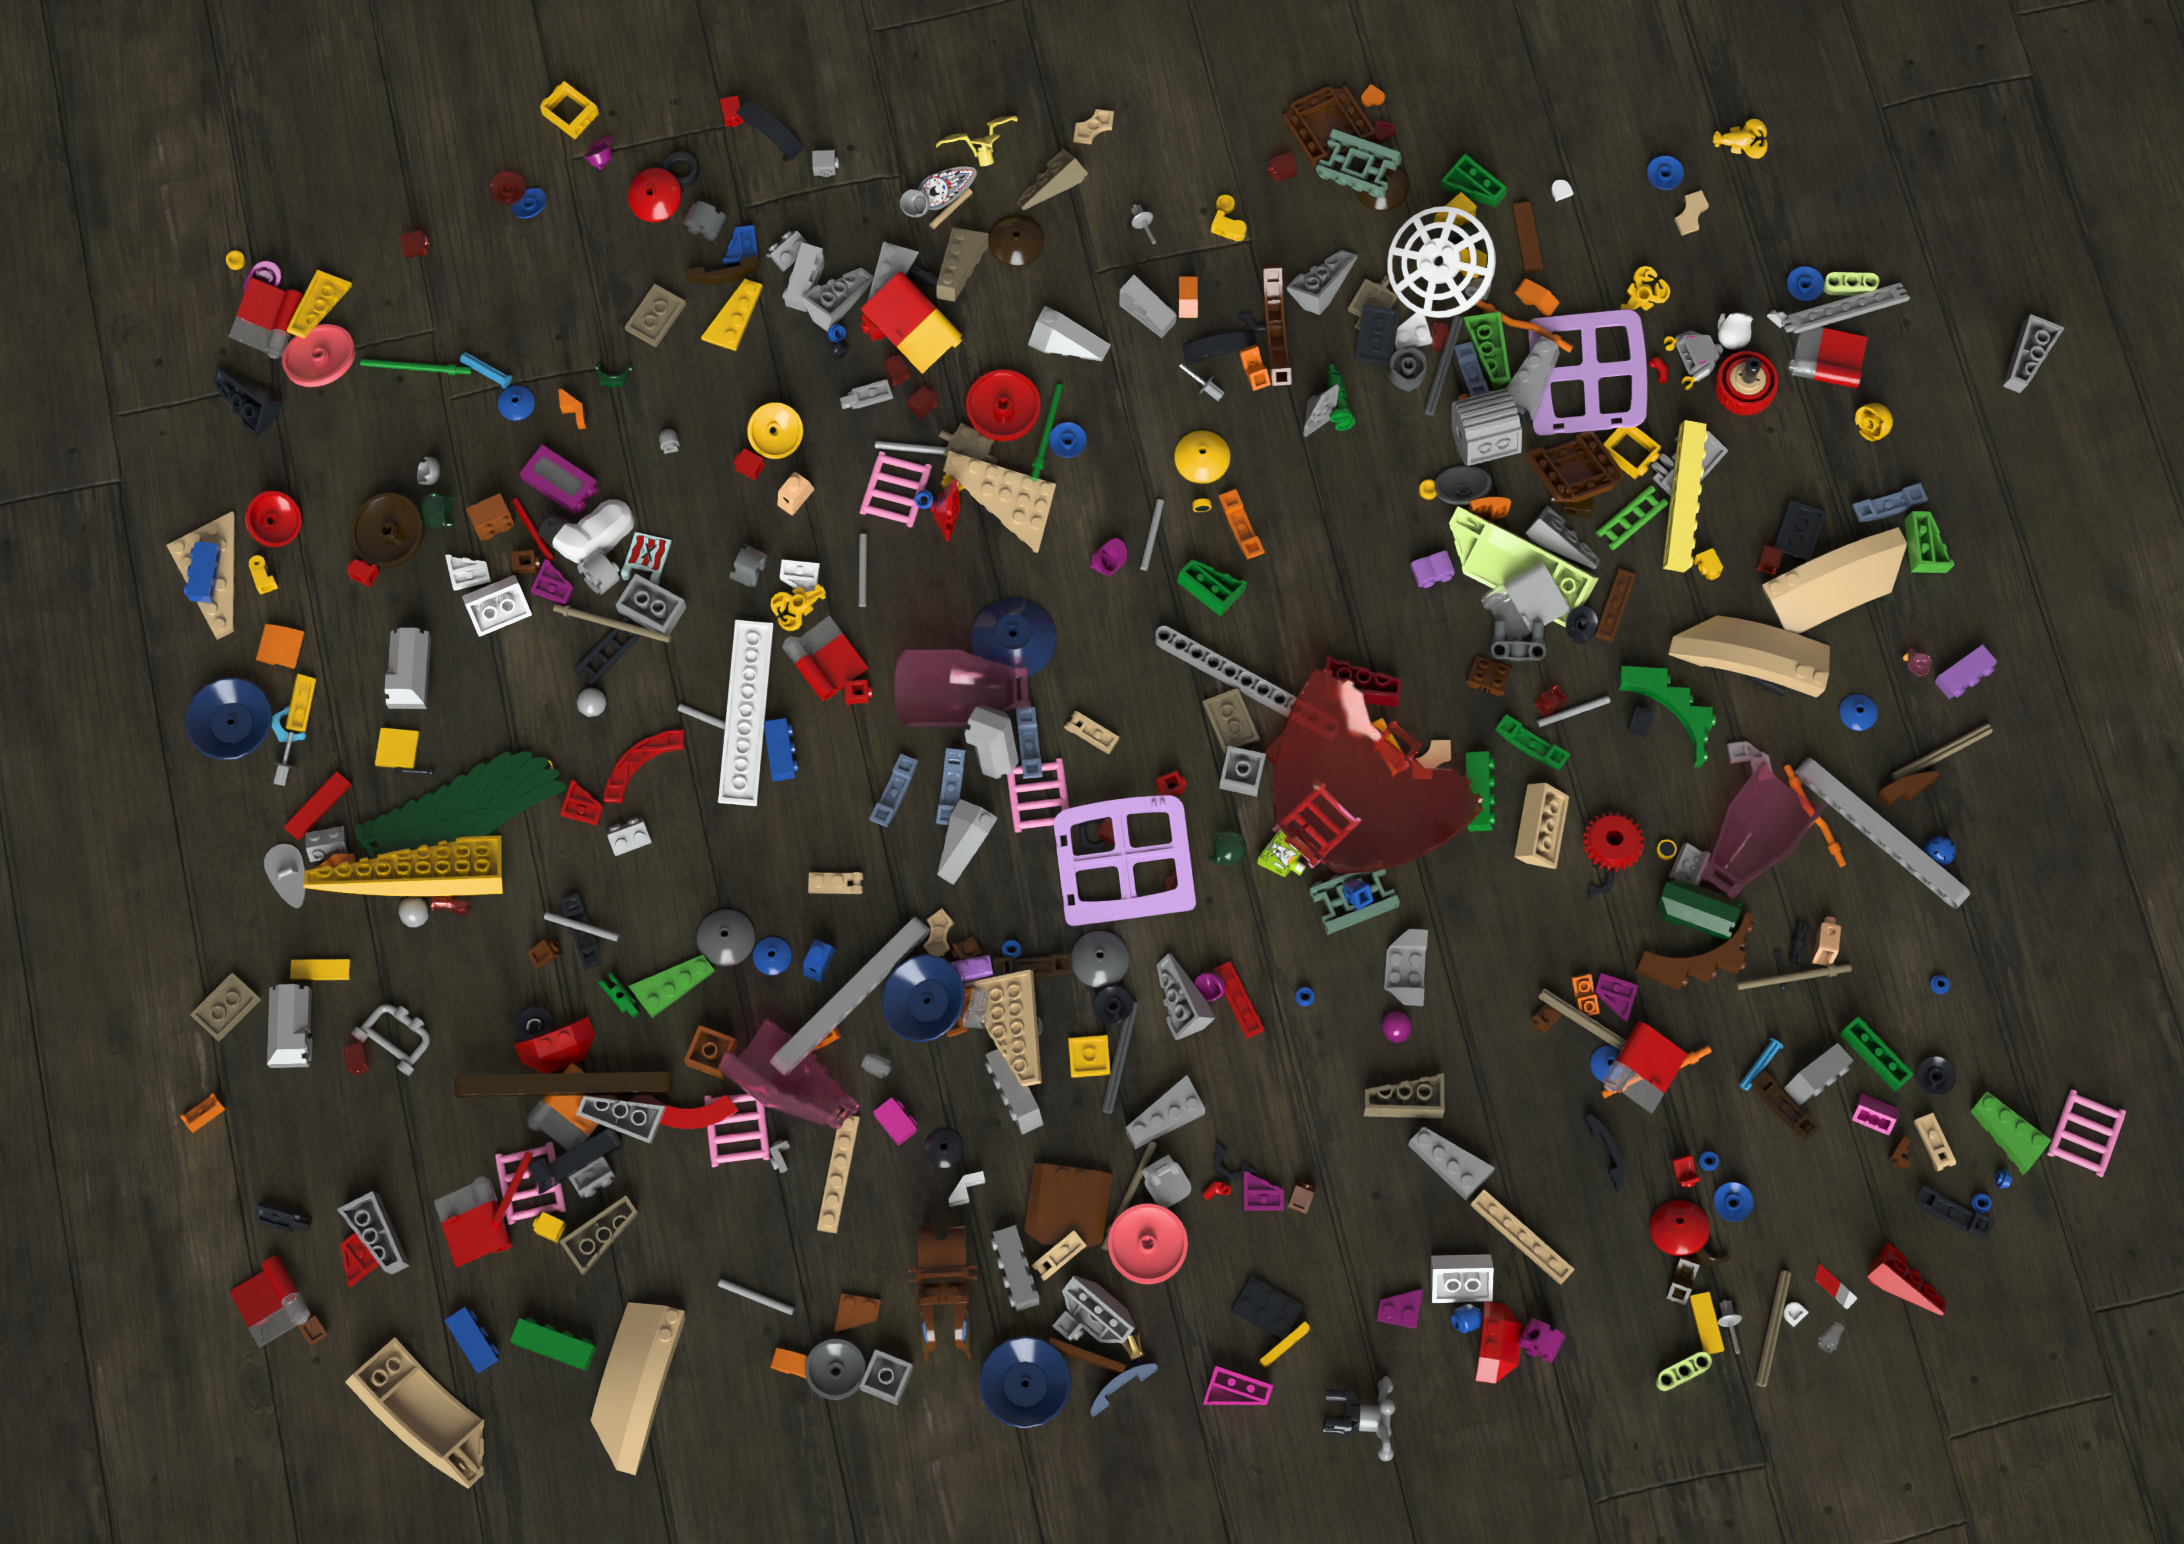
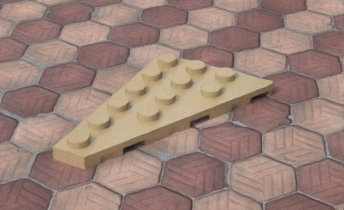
[943,451,1056,553]
[167,511,236,640]
[964,969,1042,1087]

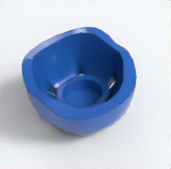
[1923,836,1956,867]

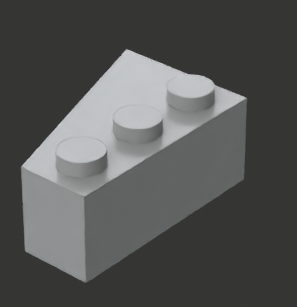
[1119,275,1176,338]
[1784,1043,1853,1106]

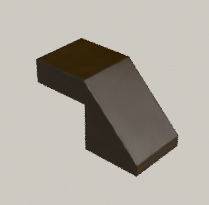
[1666,1256,1700,1305]

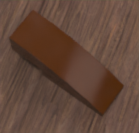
[1877,771,1940,807]

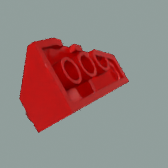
[931,479,960,542]
[1867,1242,1946,1316]

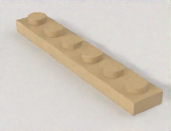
[817,1114,860,1234]
[1470,1190,1575,1285]

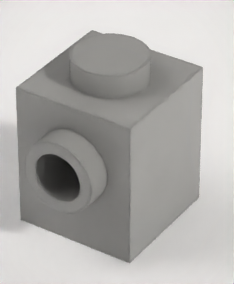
[812,150,839,177]

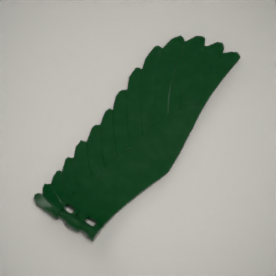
[355,751,566,860]

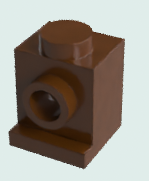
[511,550,540,576]

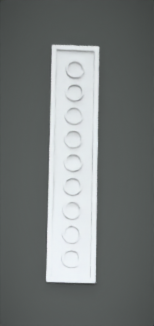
[718,620,773,806]

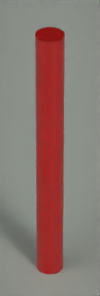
[511,498,554,562]

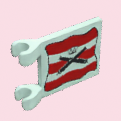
[621,532,671,585]

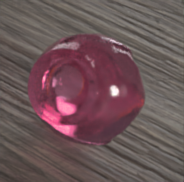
[1903,649,1932,676]

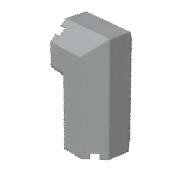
[385,628,431,709]
[965,704,1019,779]
[267,984,313,1068]

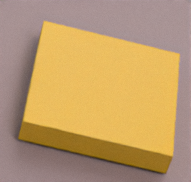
[375,728,420,769]
[1068,1035,1110,1078]

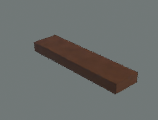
[1512,202,1543,273]
[1595,568,1637,643]
[1049,1337,1126,1374]

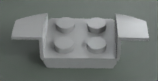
[1384,929,1428,1006]

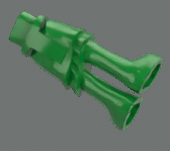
[1326,364,1355,431]

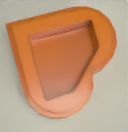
[1361,84,1385,107]

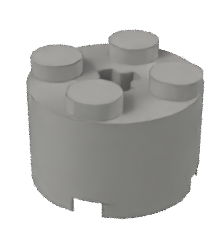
[577,549,620,595]

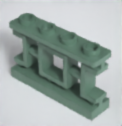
[1316,129,1402,198]
[1309,860,1400,935]

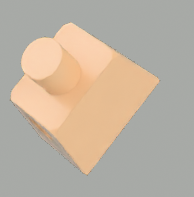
[778,472,814,516]
[1812,917,1841,966]

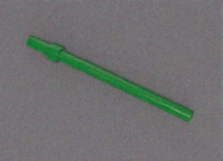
[360,359,472,376]
[1030,384,1063,482]

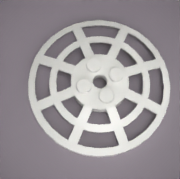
[1388,206,1496,318]

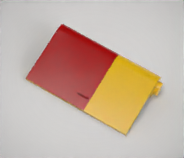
[861,271,963,374]

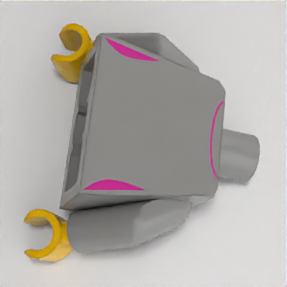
[1664,331,1723,390]

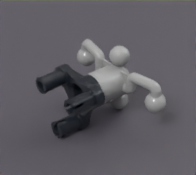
[1323,1376,1395,1461]

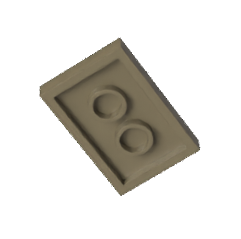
[625,284,686,347]
[1202,688,1260,754]
[190,973,261,1042]

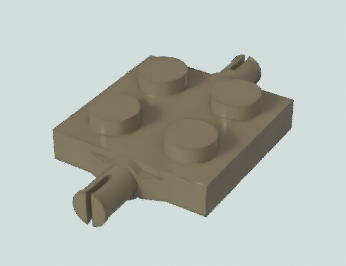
[1348,275,1398,330]
[939,423,999,465]

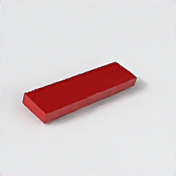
[284,772,352,841]
[1213,961,1265,1039]
[492,1151,533,1229]

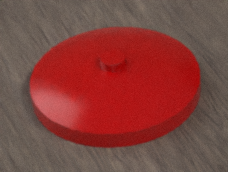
[966,370,1041,441]

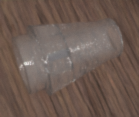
[1818,1322,1844,1353]

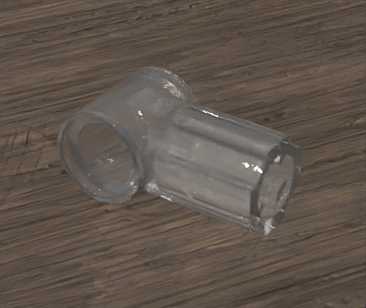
[962,989,989,1029]

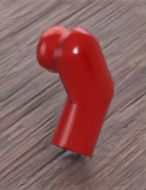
[1649,357,1668,383]
[1201,1181,1231,1201]

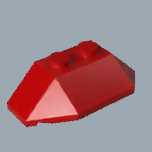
[514,1016,595,1074]
[1475,1301,1523,1384]

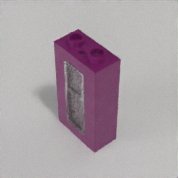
[520,445,598,515]

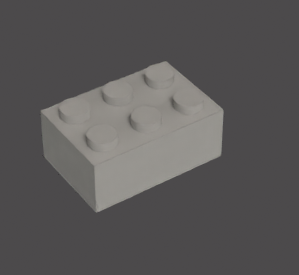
[616,574,686,635]

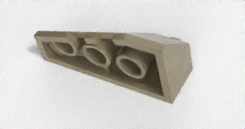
[1016,149,1088,210]

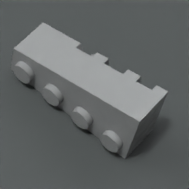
[2003,314,2065,393]
[1507,336,1560,421]
[1126,1075,1205,1149]
[1408,1127,1495,1200]
[990,1225,1040,1311]

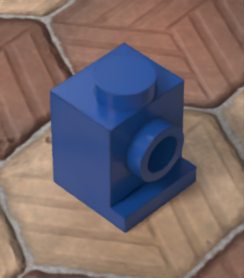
[1343,878,1373,910]

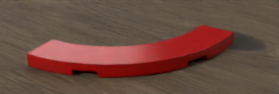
[603,729,685,803]
[630,1094,739,1129]

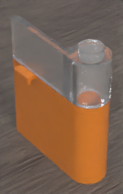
[527,1063,618,1151]

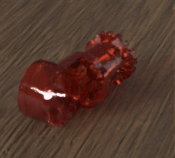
[431,895,470,915]

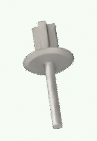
[1131,204,1156,244]
[1179,363,1225,401]
[273,732,295,786]
[1717,1300,1742,1354]

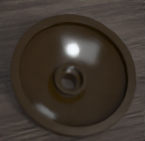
[1355,160,1409,211]
[989,215,1044,267]

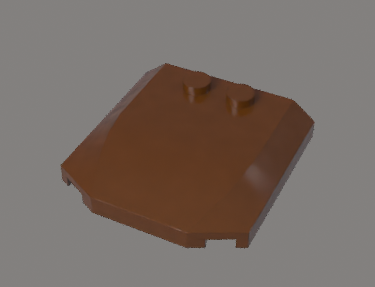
[1282,86,1376,166]
[1525,431,1624,502]
[1024,1163,1112,1251]

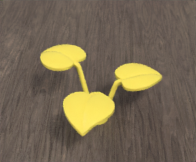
[936,116,1018,166]

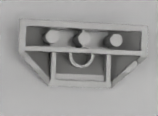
[1062,1276,1136,1343]

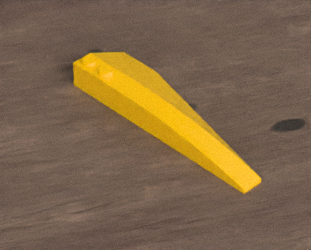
[304,836,503,896]

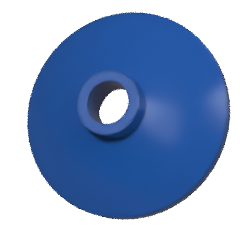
[1647,156,1684,190]
[512,188,547,218]
[1787,266,1824,301]
[498,386,535,421]
[1049,422,1087,458]
[1839,694,1878,731]
[753,937,792,975]
[1590,1045,1629,1084]
[1713,1182,1754,1222]

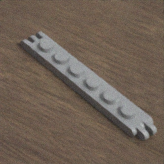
[1781,283,1910,333]

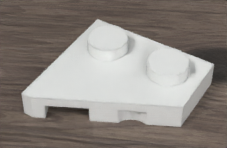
[1395,312,1432,351]
[445,555,491,591]
[780,560,820,592]

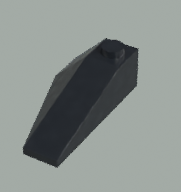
[213,367,282,436]

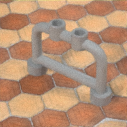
[351,1004,430,1076]

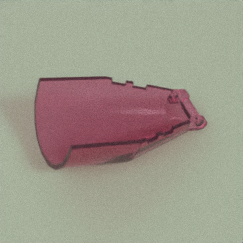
[894,650,1031,727]
[1701,761,1827,899]
[719,1018,860,1129]

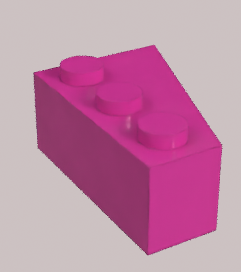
[1203,1366,1273,1405]

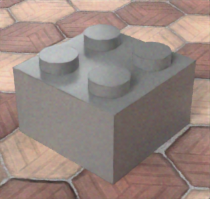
[1219,746,1266,797]
[859,1349,913,1405]

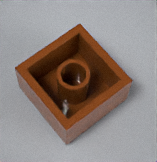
[466,493,515,541]
[684,1025,738,1079]

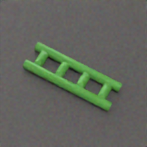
[1596,485,1668,551]

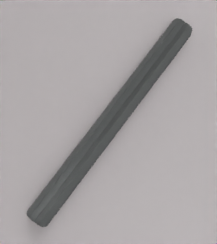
[1424,315,1463,416]
[1102,1001,1138,1114]

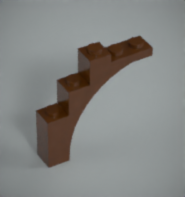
[1263,265,1291,386]
[1635,912,1754,991]

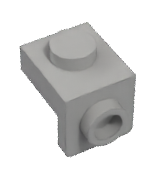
[769,1140,790,1173]
[1052,1311,1084,1343]

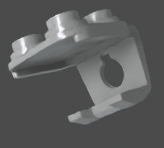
[1141,1154,1191,1208]

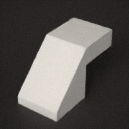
[949,1171,985,1207]

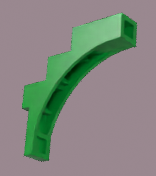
[1619,666,1716,767]

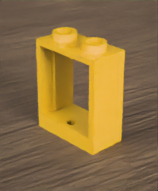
[540,81,599,139]
[1603,426,1661,479]

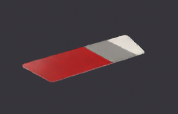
[1815,1264,1857,1309]

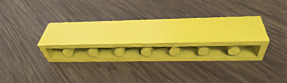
[1662,420,1708,572]

